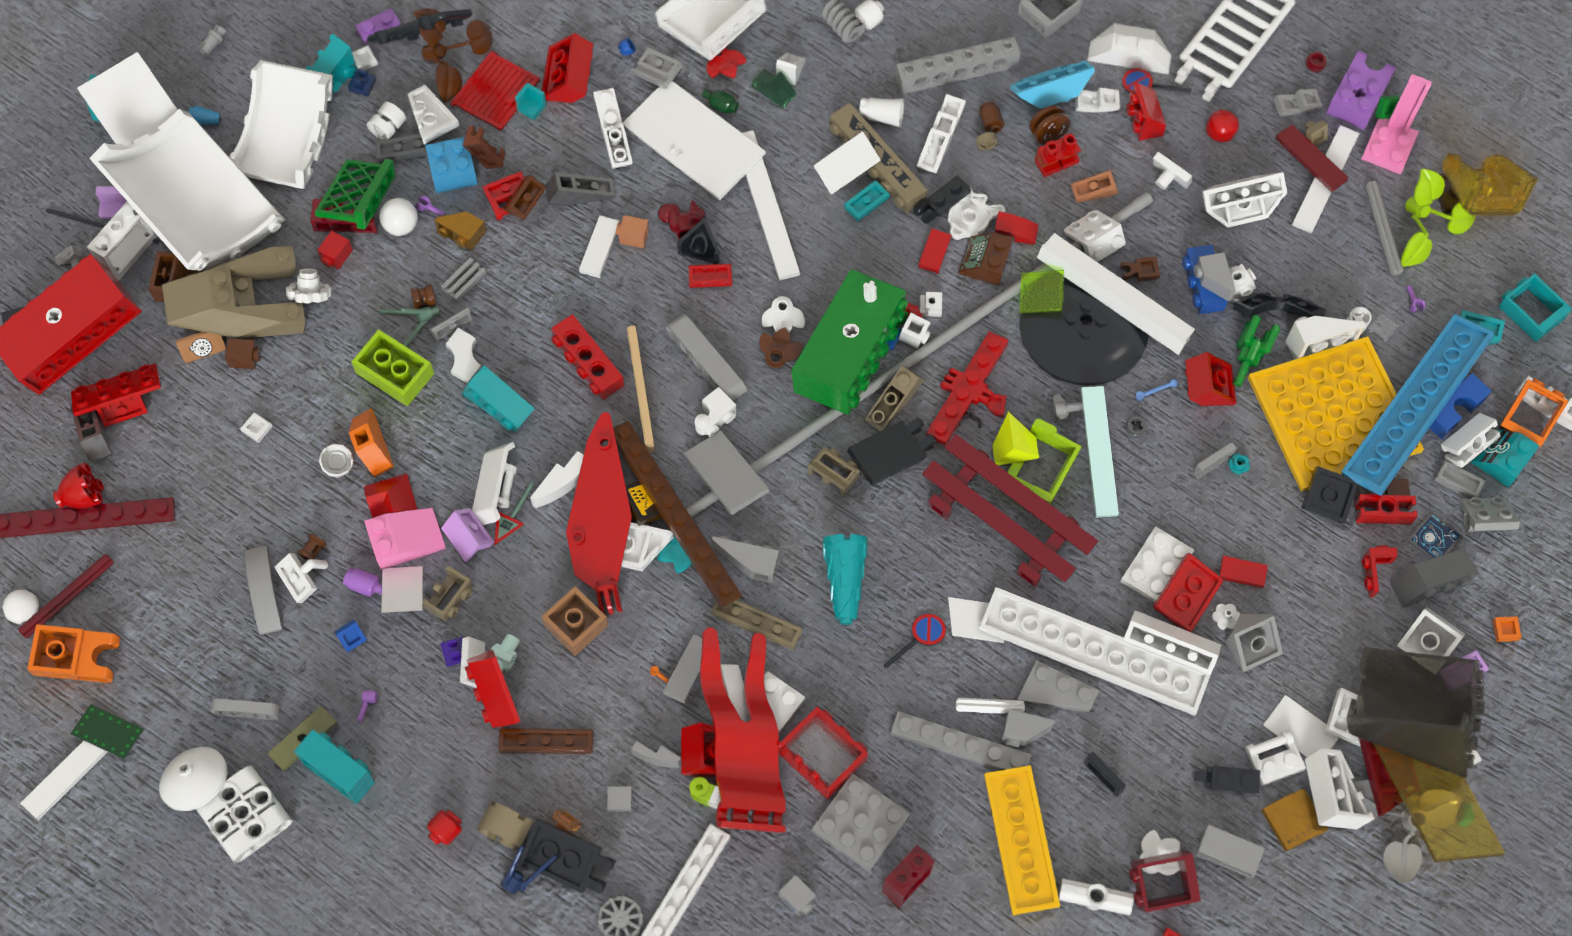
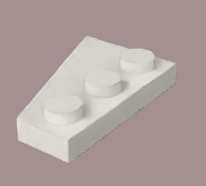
[408,85,459,144]

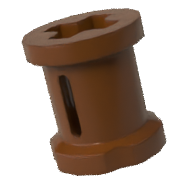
[297,534,327,561]

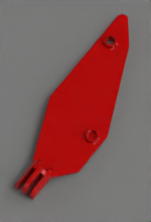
[566,412,632,616]

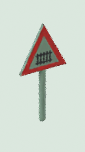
[494,482,534,546]

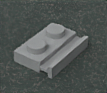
[632,48,682,89]

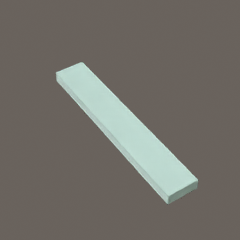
[1081,386,1119,518]

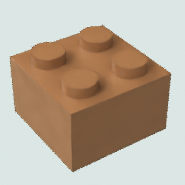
[541,586,608,656]

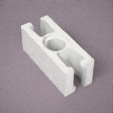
[1441,413,1501,468]

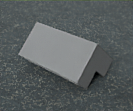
[1196,824,1265,878]

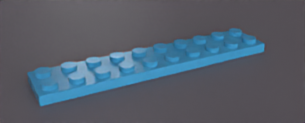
[1341,314,1494,496]

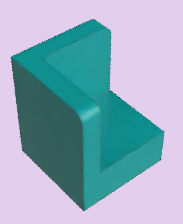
[515,83,546,120]

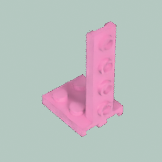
[1361,74,1432,175]

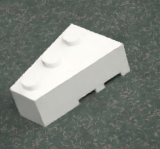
[1305,748,1374,829]

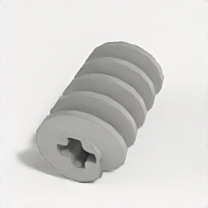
[822,0,865,43]

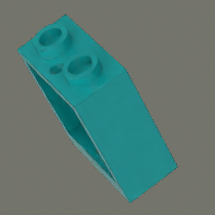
[1499,273,1572,342]

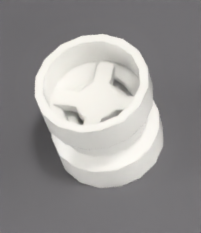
[1347,307,1371,335]

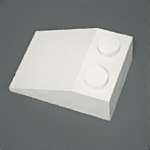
[1285,316,1366,360]

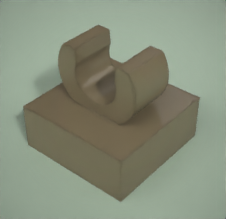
[1304,120,1328,146]

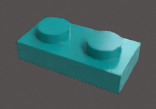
[844,180,890,222]

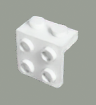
[1064,210,1126,262]

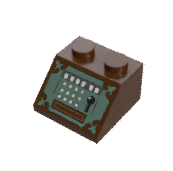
[958,232,1013,286]

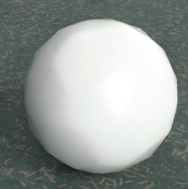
[379,198,418,236]

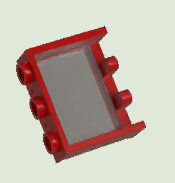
[778,706,868,800]

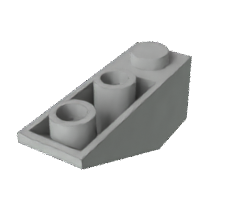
[712,536,779,583]

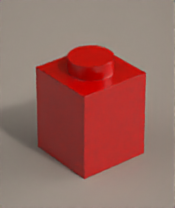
[317,231,353,270]

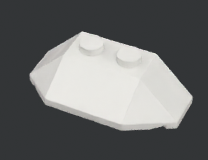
[1087,23,1171,74]
[1202,172,1287,227]

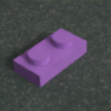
[355,8,401,45]

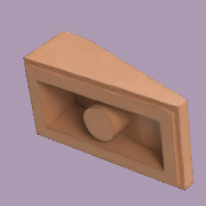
[1071,170,1118,203]

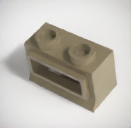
[808,447,860,498]
[422,566,473,622]

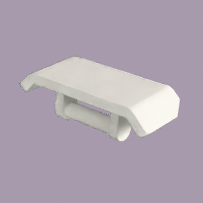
[472,442,517,525]

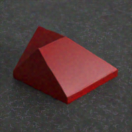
[364,473,418,518]

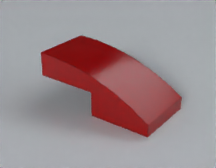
[994,211,1039,245]

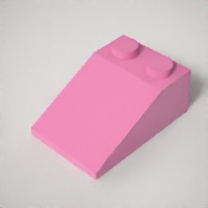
[364,508,446,570]

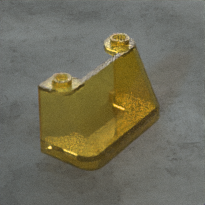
[1442,153,1538,216]

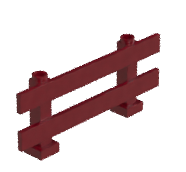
[922,434,1098,587]

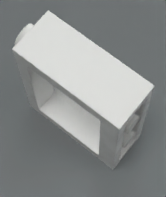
[87,201,158,281]

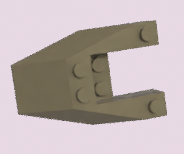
[162,246,305,339]

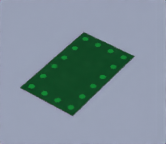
[70,704,144,759]

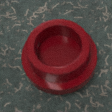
[1305,52,1326,72]

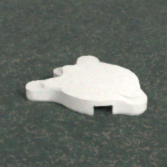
[948,187,1005,240]

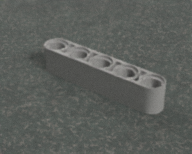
[665,314,747,401]

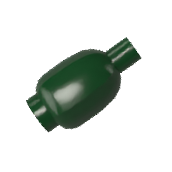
[702,89,739,114]

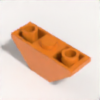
[349,409,394,477]

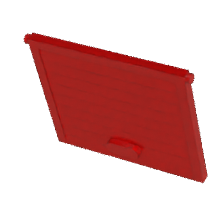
[450,50,540,131]

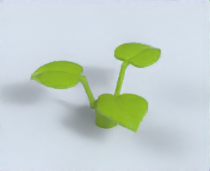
[1401,169,1477,267]

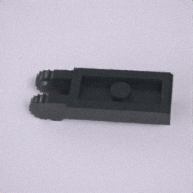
[913,175,971,224]

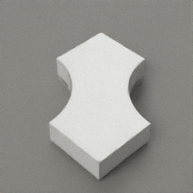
[446,328,482,384]

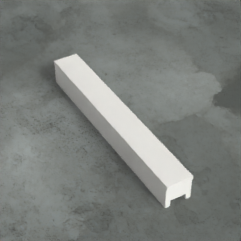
[1037,233,1195,355]

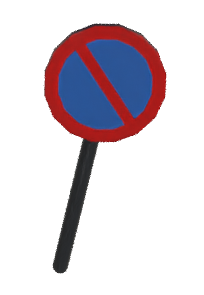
[1122,69,1191,93]
[884,614,946,668]

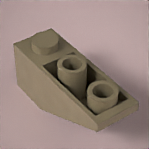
[864,366,925,431]

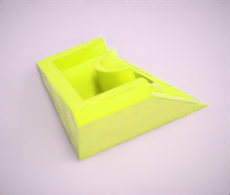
[992,412,1039,466]

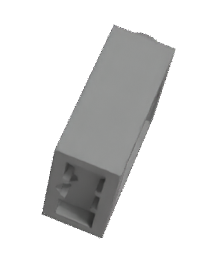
[1017,0,1083,39]

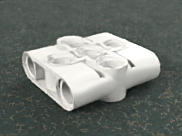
[196,765,292,863]

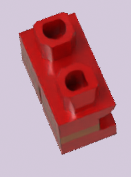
[1035,133,1081,177]

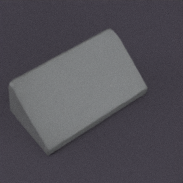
[428,307,472,341]

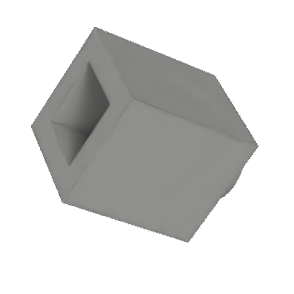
[778,875,816,917]

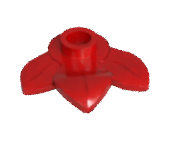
[706,48,746,78]

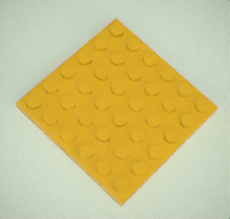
[1248,337,1424,492]

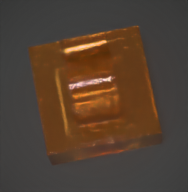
[552,809,582,832]

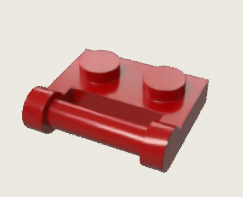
[482,171,537,221]

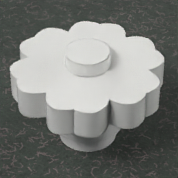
[286,269,331,303]

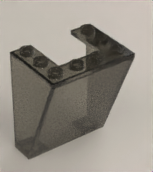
[1347,647,1485,778]

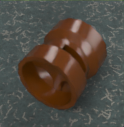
[410,284,436,309]

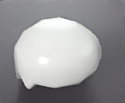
[319,444,354,478]
[2,590,40,625]

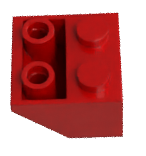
[1126,83,1166,141]

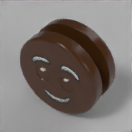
[1029,105,1071,144]

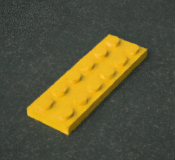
[984,765,1060,916]

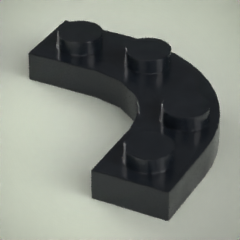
[1233,293,1326,318]

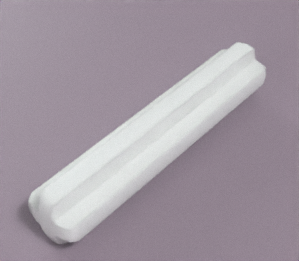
[956,698,1025,714]

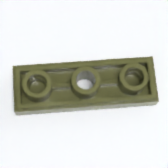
[267,706,338,772]

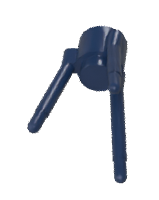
[500,844,557,894]

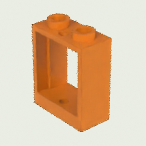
[1499,378,1568,448]

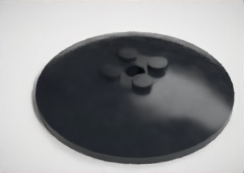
[1020,272,1149,385]

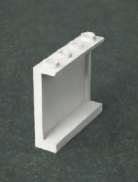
[655,0,766,61]

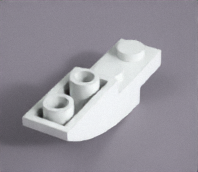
[593,88,633,169]

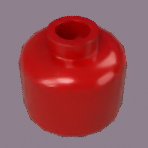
[427,809,462,845]

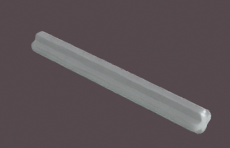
[1366,181,1403,276]

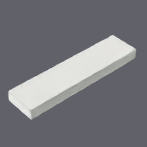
[20,741,107,820]

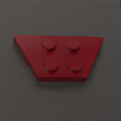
[1357,727,1419,817]

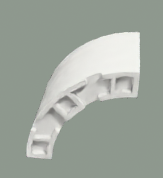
[229,60,333,189]

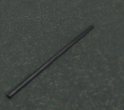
[46,208,159,244]

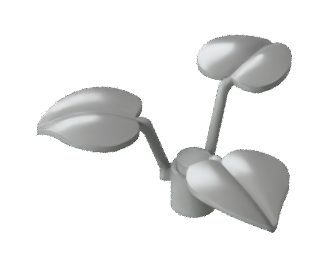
[1353,780,1462,884]

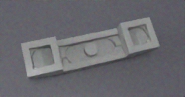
[245,546,283,635]

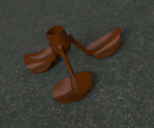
[413,8,493,103]

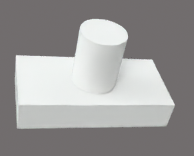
[1153,152,1192,190]
[460,637,485,688]

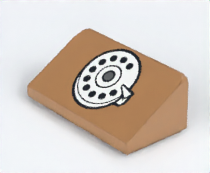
[175,332,226,363]

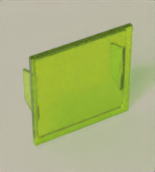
[1019,270,1064,313]

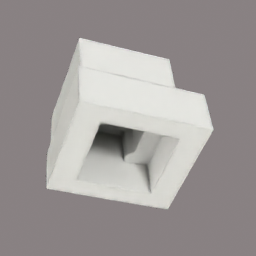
[920,292,942,317]

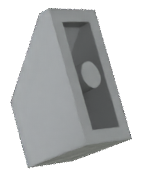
[1194,253,1236,301]
[1001,709,1055,748]

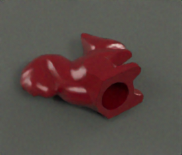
[658,200,705,239]

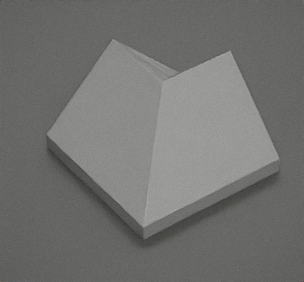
[1225,614,1283,672]

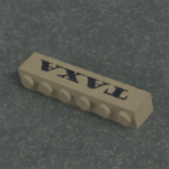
[829,103,927,213]

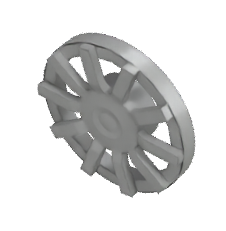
[598,896,643,936]

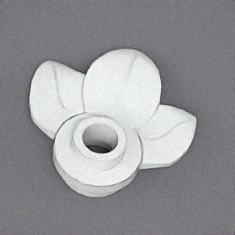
[762,296,805,333]
[1139,830,1180,876]

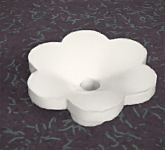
[1212,604,1240,630]

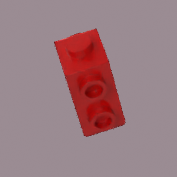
[1362,545,1398,597]

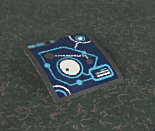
[1408,512,1462,559]

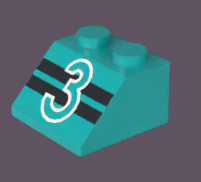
[1471,429,1539,488]

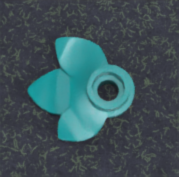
[657,536,692,574]

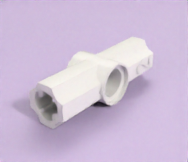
[1058,879,1134,915]

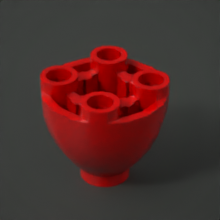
[53,462,104,509]

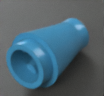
[189,105,220,125]

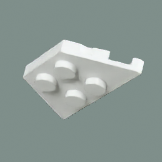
[621,522,674,571]

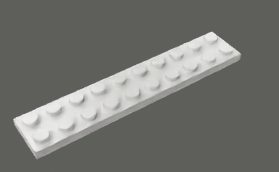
[979,587,1210,716]

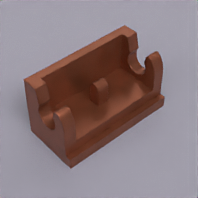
[462,126,506,169]

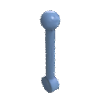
[1135,379,1178,401]

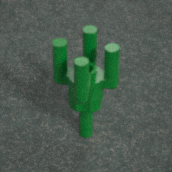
[1233,315,1281,387]

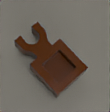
[1120,257,1160,281]

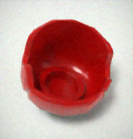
[1205,109,1239,142]

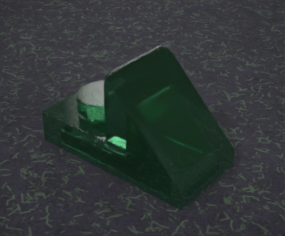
[751,68,796,108]

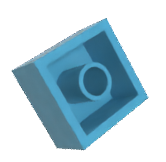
[425,137,478,193]

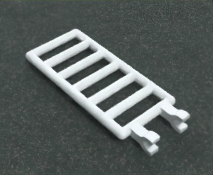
[1175,0,1295,102]

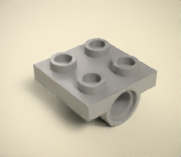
[1460,496,1520,532]

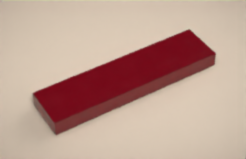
[1276,124,1348,192]

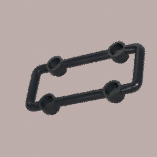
[367,9,472,45]

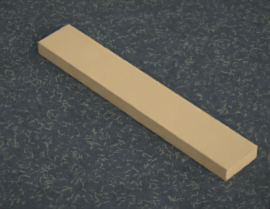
[627,326,655,453]

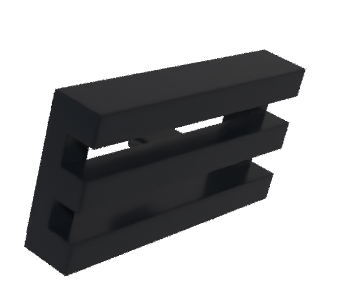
[1084,752,1126,796]

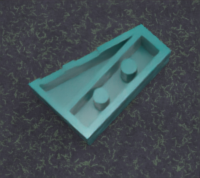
[306,33,357,94]
[462,365,535,432]

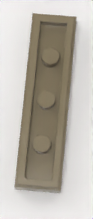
[711,600,803,651]

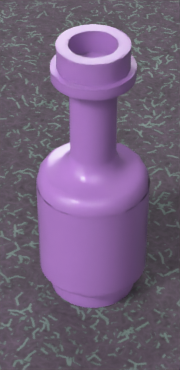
[343,568,382,597]

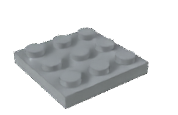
[811,773,910,873]

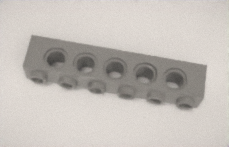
[895,37,1020,95]

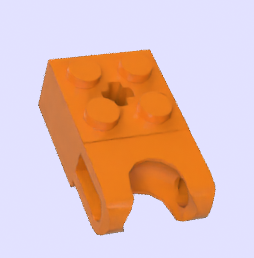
[27,624,121,683]

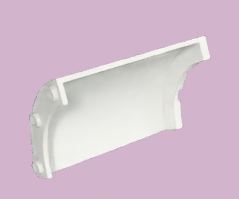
[90,109,285,271]

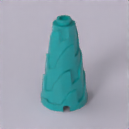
[823,534,868,625]

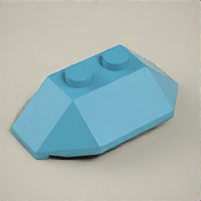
[1010,60,1095,109]

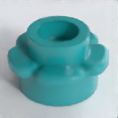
[1228,453,1250,474]

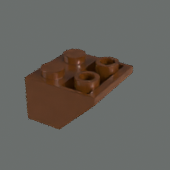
[149,251,203,302]

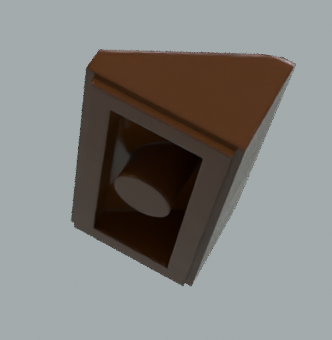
[503,174,546,221]

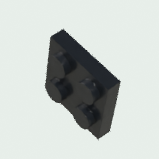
[1301,466,1358,524]

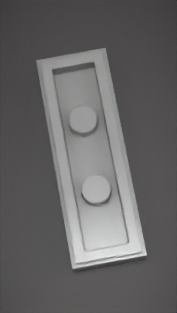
[663,634,702,703]

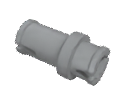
[197,24,227,57]

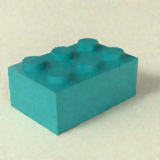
[294,729,375,805]

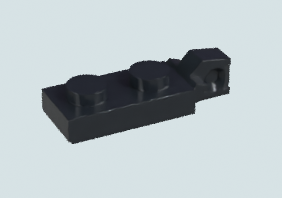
[1193,766,1261,794]

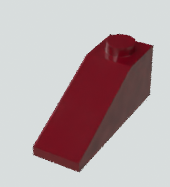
[310,197,378,233]

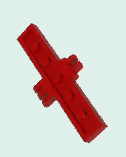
[926,331,1008,446]

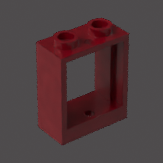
[882,845,935,908]
[1129,850,1201,913]

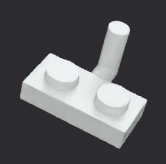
[274,553,328,603]

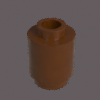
[979,102,1005,134]

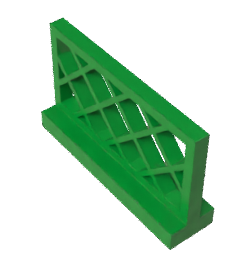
[315,159,396,229]

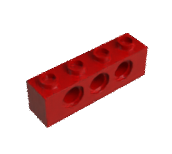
[551,314,624,400]

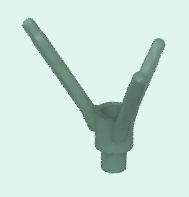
[379,306,440,347]

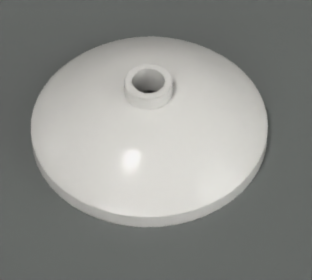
[159,747,227,811]

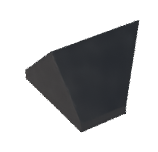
[677,217,720,264]

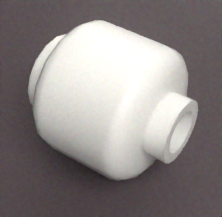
[854,0,884,30]

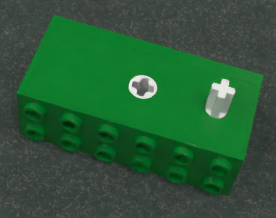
[791,269,908,415]

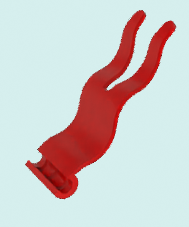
[700,627,786,833]

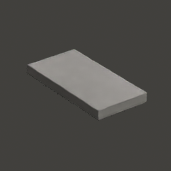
[684,431,769,515]

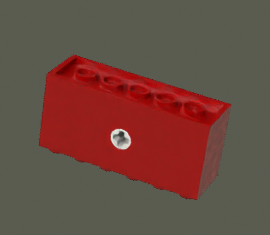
[0,254,142,395]

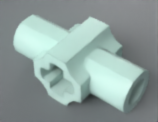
[491,634,520,672]

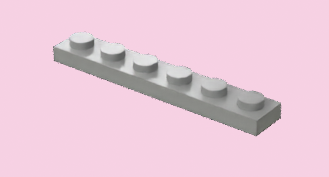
[890,711,1032,771]

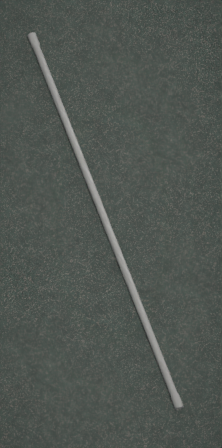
[686,192,1153,518]

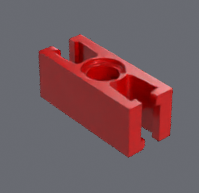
[1354,494,1418,525]

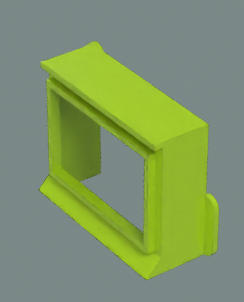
[1007,419,1082,505]

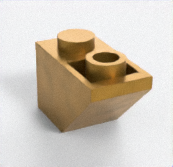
[434,211,486,250]

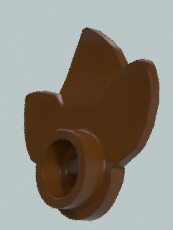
[759,327,803,369]

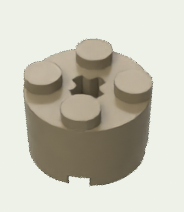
[477,800,533,851]

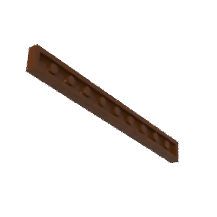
[613,421,741,607]

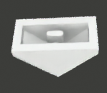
[776,53,806,85]

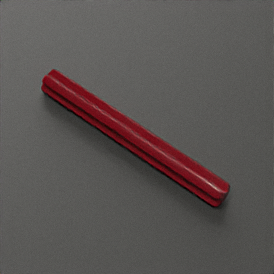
[18,554,114,639]

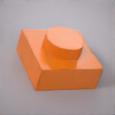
[1492,616,1522,642]

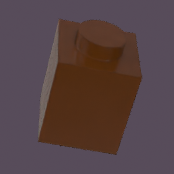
[225,339,261,369]

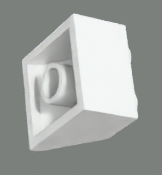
[1397,607,1465,673]

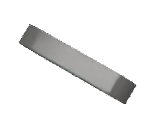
[211,699,280,720]

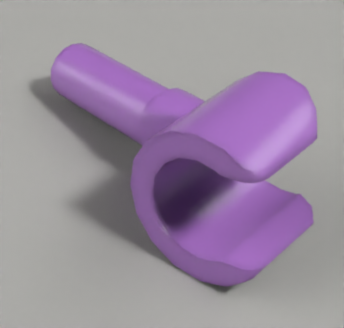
[415,196,445,216]
[1406,285,1425,313]
[357,690,377,722]

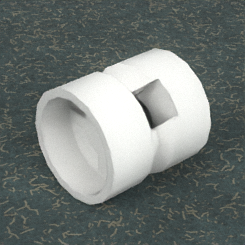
[367,101,406,140]

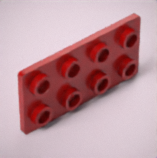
[71,363,161,427]

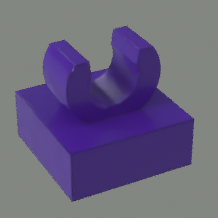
[440,637,463,667]

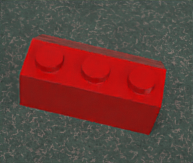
[541,33,594,103]
[464,650,521,728]

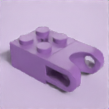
[1326,50,1396,130]

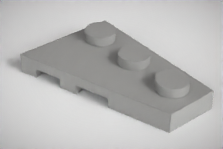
[1017,660,1099,713]

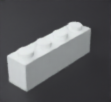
[1123,610,1221,675]

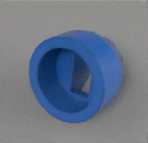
[618,37,636,56]

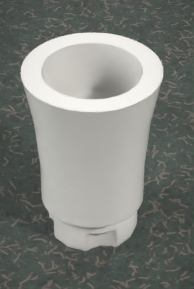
[859,98,904,127]

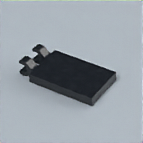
[847,417,937,486]
[519,818,616,894]

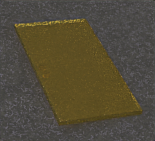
[1370,730,1505,862]

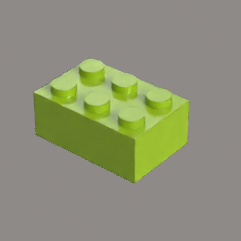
[351,329,434,407]

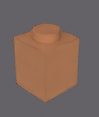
[616,215,649,248]

